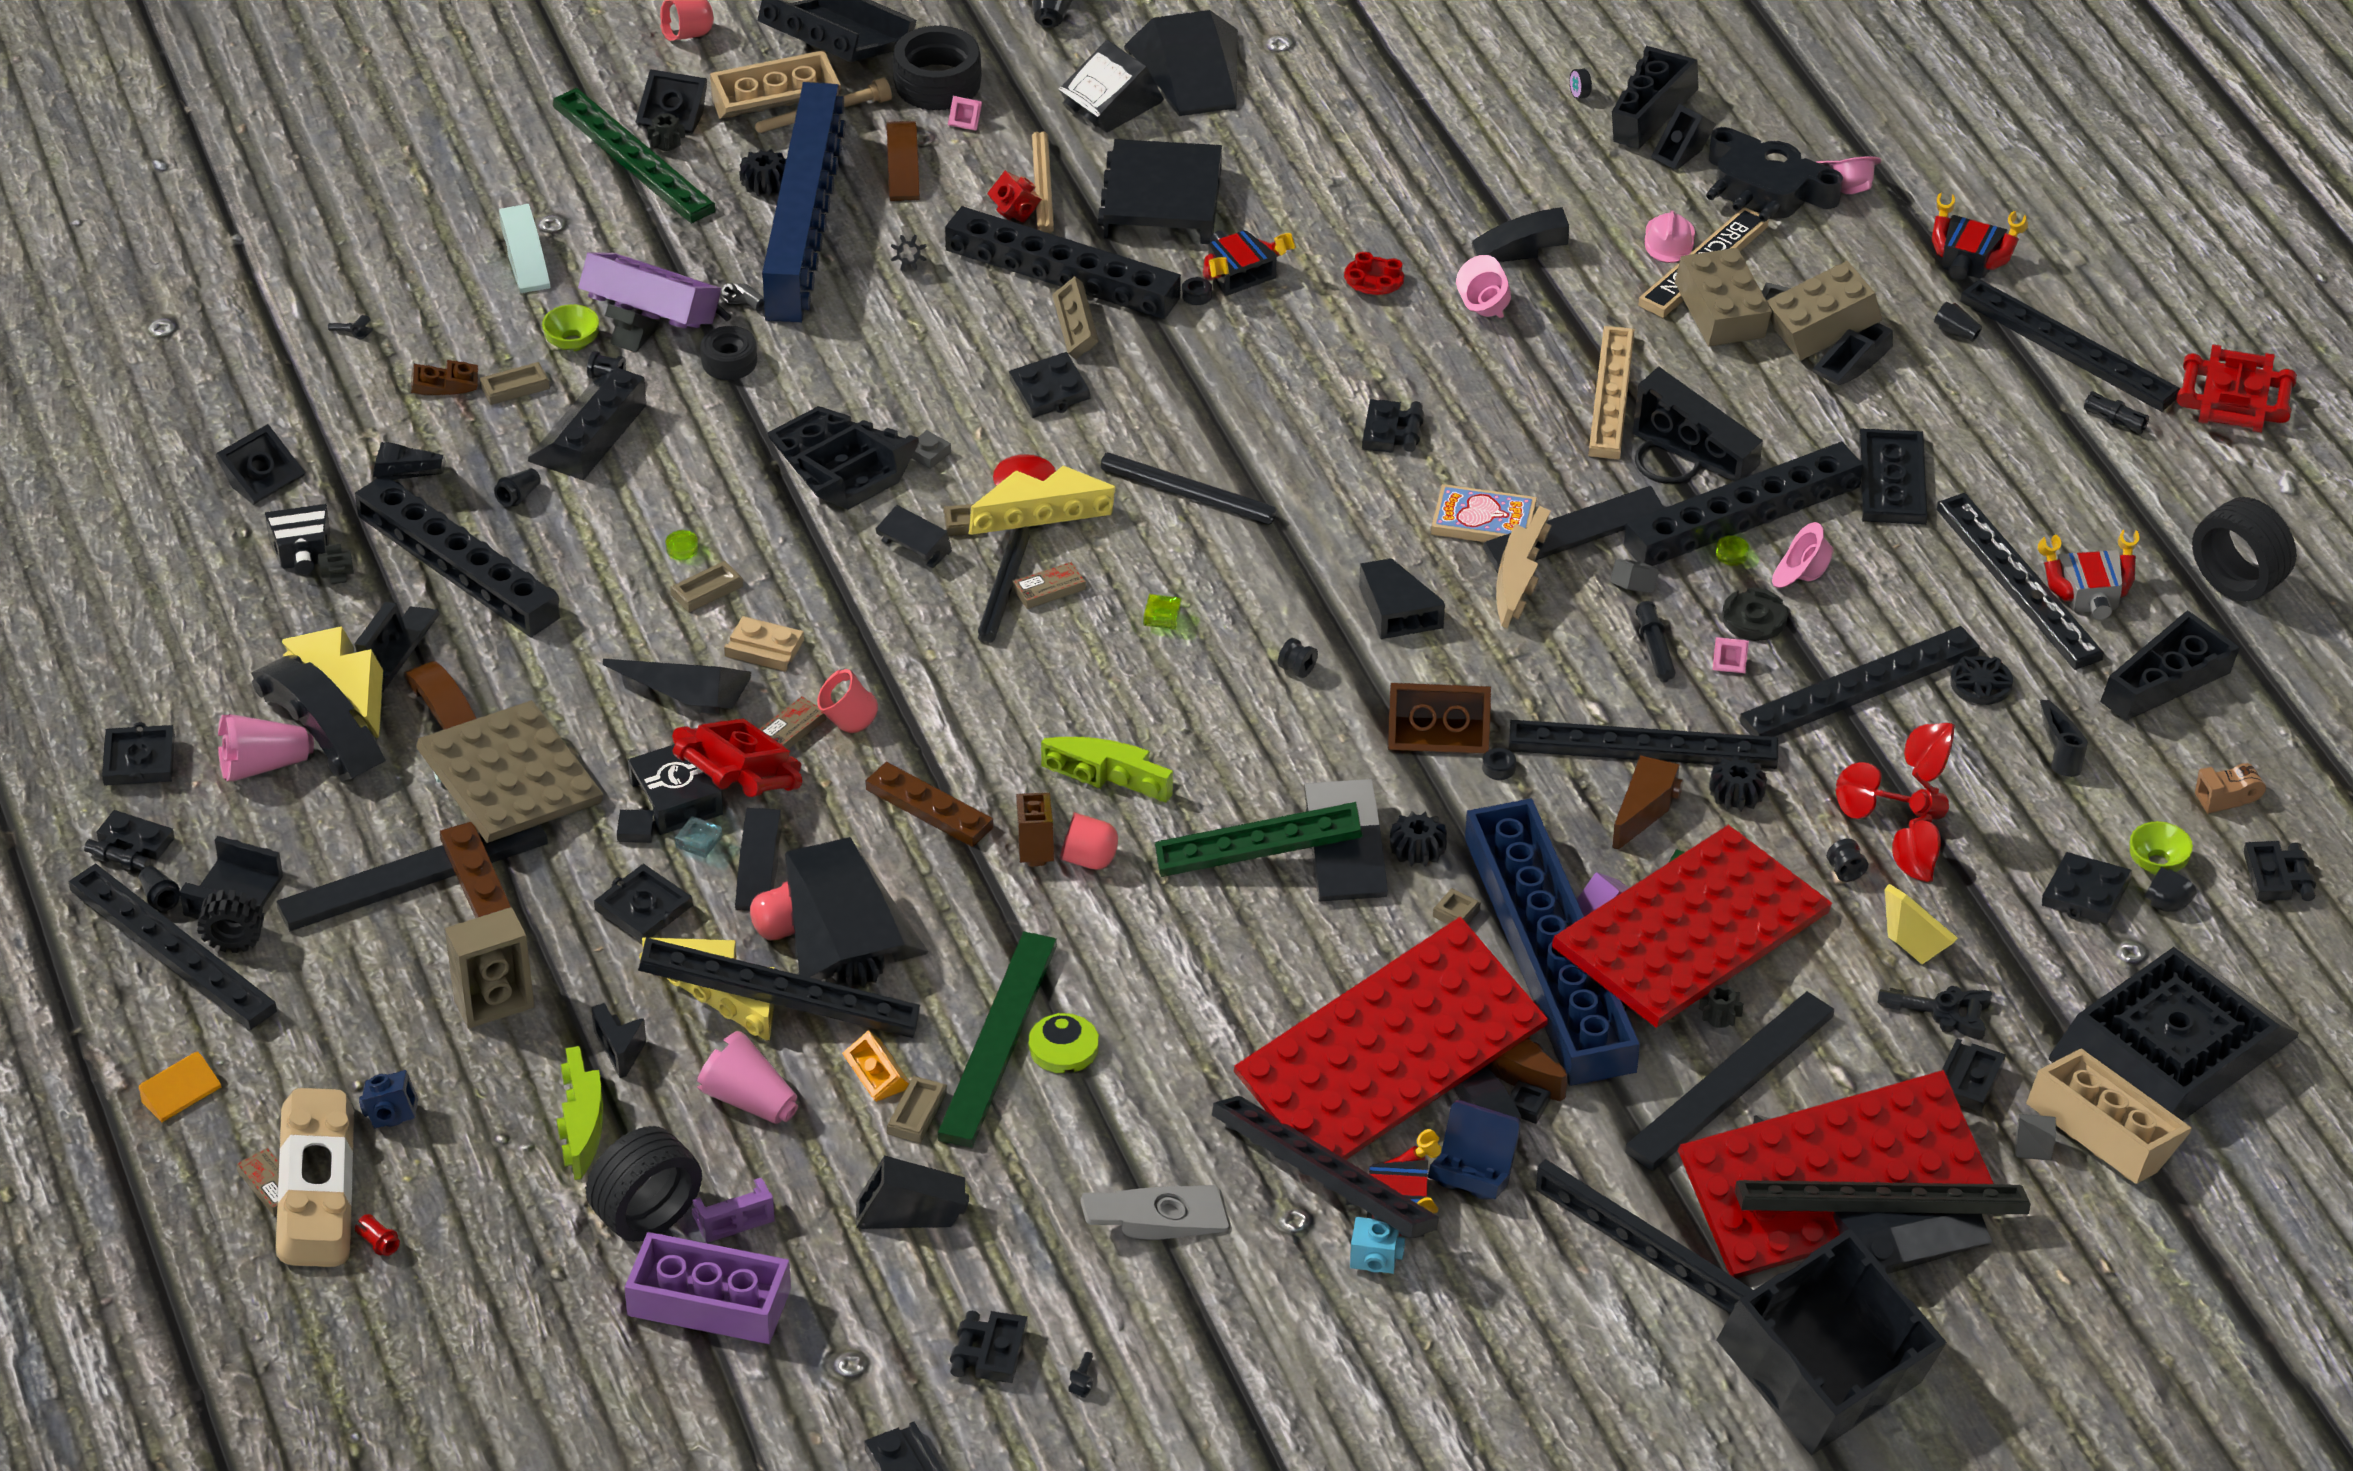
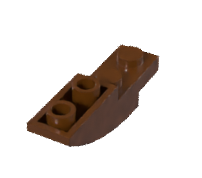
[1486,1038,1568,1101]

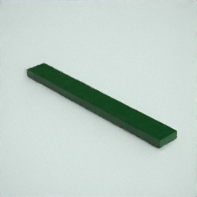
[553,88,716,224]
[938,931,1057,1148]

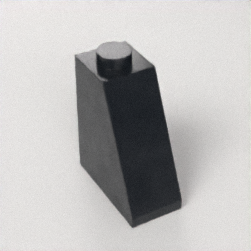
[1359,558,1445,639]
[856,1155,969,1229]

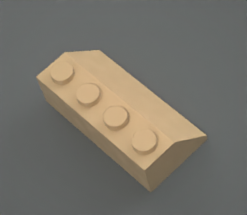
[710,50,841,119]
[2026,1048,2192,1184]

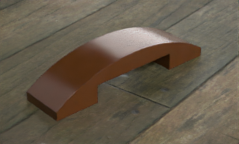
[886,121,920,201]
[404,661,477,730]

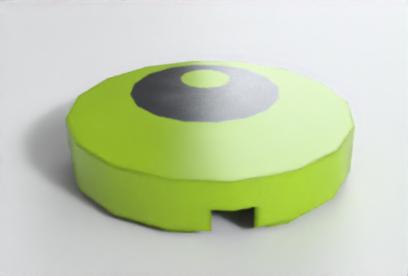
[1029,1013,1099,1073]

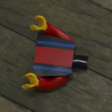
[1932,192,2028,280]
[1203,230,1296,296]
[1346,1129,1441,1237]

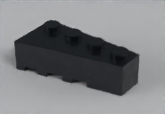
[1632,366,1763,482]
[2100,610,2240,721]

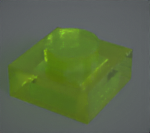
[1143,594,1181,630]

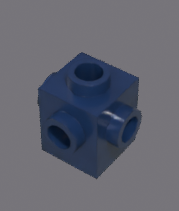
[359,1070,418,1129]

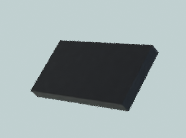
[1859,428,1927,525]

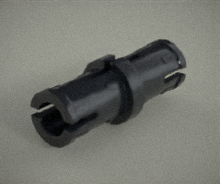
[2084,391,2149,434]

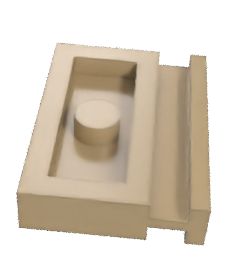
[724,616,804,672]

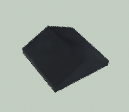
[635,69,708,134]
[216,424,306,505]

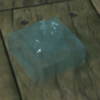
[675,816,722,858]

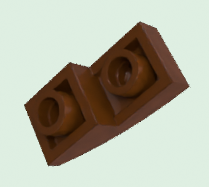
[411,360,478,395]

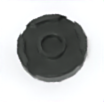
[1722,588,1788,641]

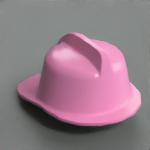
[1816,156,1881,194]
[1645,211,1695,263]
[1456,255,1511,318]
[1772,522,1833,588]

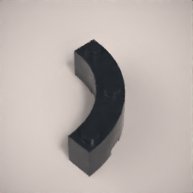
[251,655,386,782]

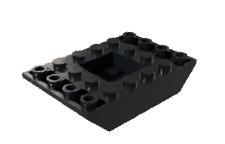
[2049,947,2299,1121]

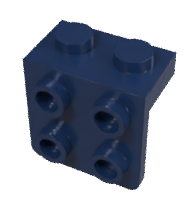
[1427,1100,1521,1199]

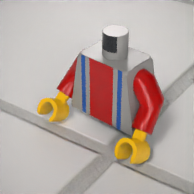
[2038,530,2140,620]

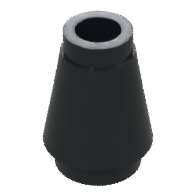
[1934,301,1982,342]
[494,468,541,507]
[139,866,180,911]

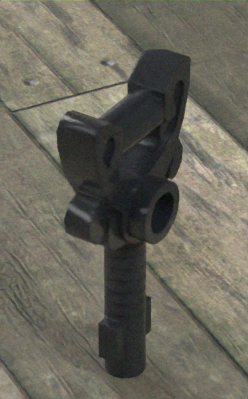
[1877,986,1992,1040]

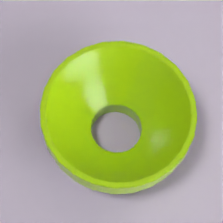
[542,304,599,351]
[2129,821,2193,875]

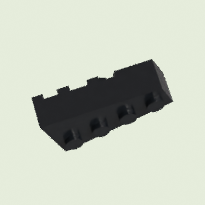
[1612,45,1699,149]

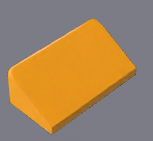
[842,1030,910,1102]
[139,1051,222,1123]

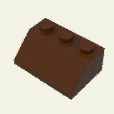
[1388,683,1491,753]

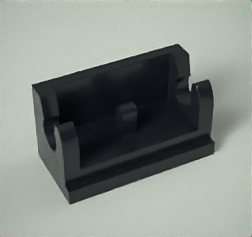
[875,505,952,568]

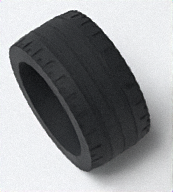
[893,25,982,110]
[2192,497,2297,602]
[585,1126,702,1242]

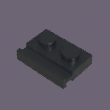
[1942,1038,2006,1112]
[864,1421,943,1471]

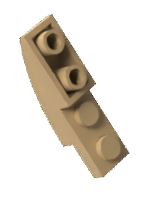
[1496,506,1551,629]

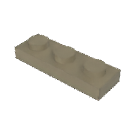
[1052,276,1099,360]

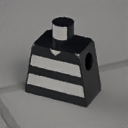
[265,504,330,574]

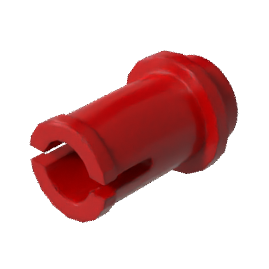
[355,1214,400,1256]

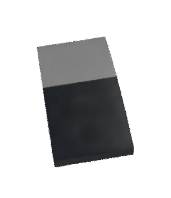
[1304,779,1388,902]

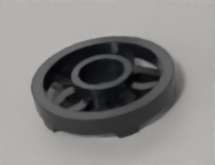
[1950,656,2013,705]

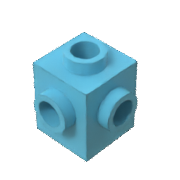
[1350,1217,1405,1274]

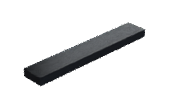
[1483,486,1664,573]

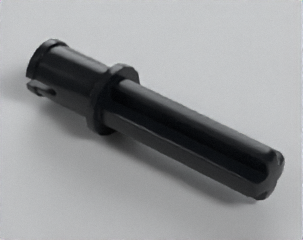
[1635,601,1676,682]

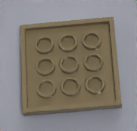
[416,700,603,843]

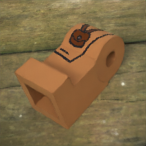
[2195,763,2266,814]

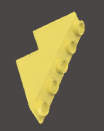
[969,465,1115,535]
[282,626,383,738]
[639,938,774,1040]

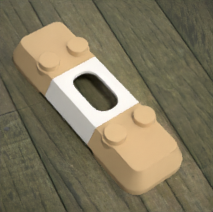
[276,1088,354,1267]

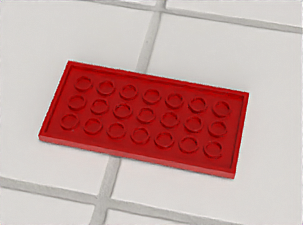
[1551,824,1832,1028]
[1234,916,1548,1160]
[1678,1070,1994,1279]

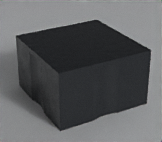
[1716,1228,1947,1456]

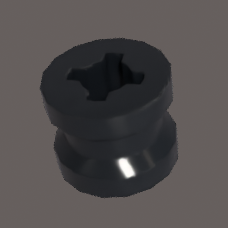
[1277,637,1318,678]
[1826,838,1869,882]

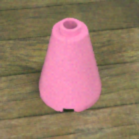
[218,714,314,782]
[697,1031,798,1124]

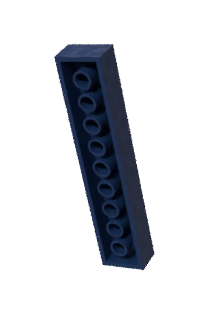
[762,82,846,323]
[1465,798,1640,1086]

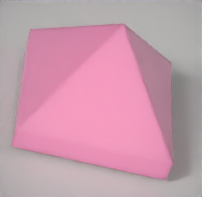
[948,96,982,131]
[1712,637,1749,674]

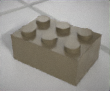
[1674,247,1772,347]
[1766,260,1882,361]
[445,907,535,1029]

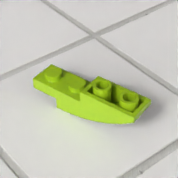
[1041,737,1173,803]
[557,1046,603,1180]

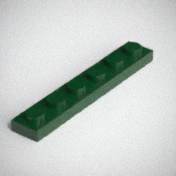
[1155,802,1363,877]

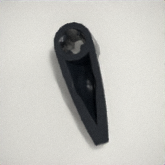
[2040,700,2088,777]

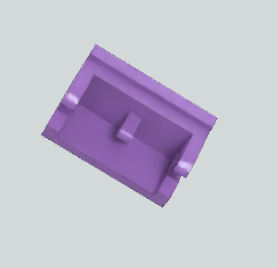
[692,1178,775,1243]

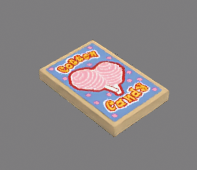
[1431,484,1537,542]

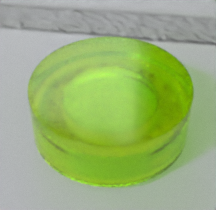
[665,530,699,560]
[1716,536,1749,566]

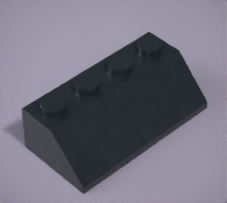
[528,368,647,481]

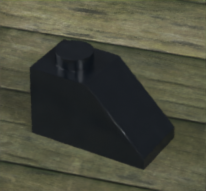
[1651,104,1716,170]

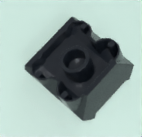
[373,442,446,480]

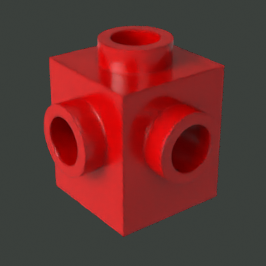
[987,170,1042,223]

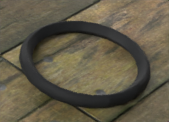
[1635,440,1701,484]

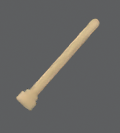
[755,77,892,133]

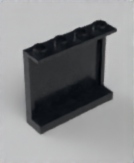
[757,0,917,62]
[1098,139,1222,244]

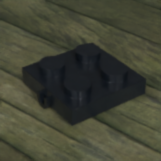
[1009,352,1091,418]
[102,722,175,786]
[2042,852,2132,924]
[594,863,693,942]

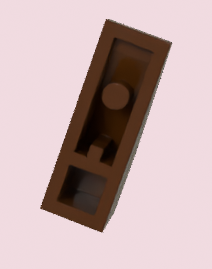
[1612,755,1683,849]
[1016,793,1054,867]

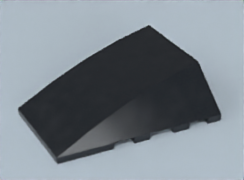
[1124,10,1238,116]
[768,406,919,510]
[785,837,929,980]

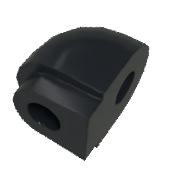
[2145,867,2197,912]

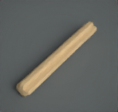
[1032,131,1054,234]

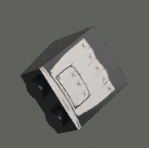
[1059,40,1164,133]

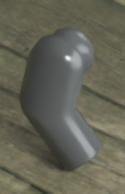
[721,283,764,311]

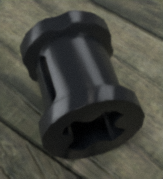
[587,351,626,379]

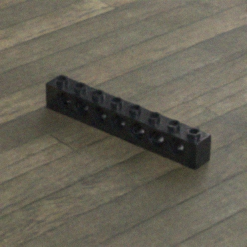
[945,206,1181,320]
[1624,441,1863,566]
[355,475,560,638]

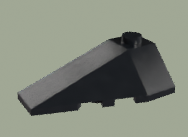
[603,658,751,714]
[1832,1212,1992,1274]

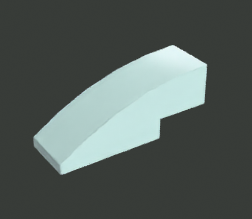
[499,204,550,294]

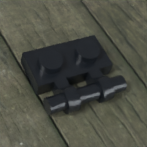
[1362,399,1425,453]
[84,810,175,871]
[2243,841,2316,901]
[950,1311,1028,1383]

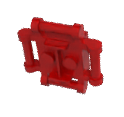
[2177,344,2297,433]
[672,718,802,797]

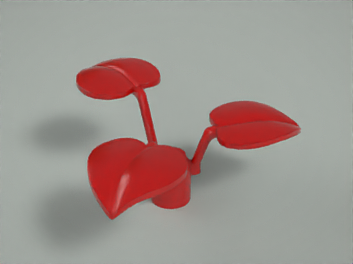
[1835,723,1955,882]

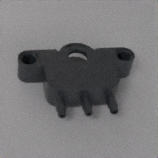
[1706,127,1843,222]

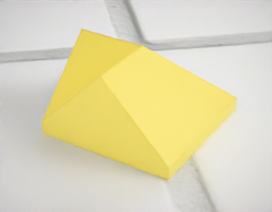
[1885,884,1958,964]

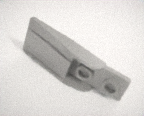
[1081,1185,1229,1240]

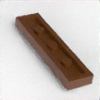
[865,761,994,847]
[440,822,511,918]

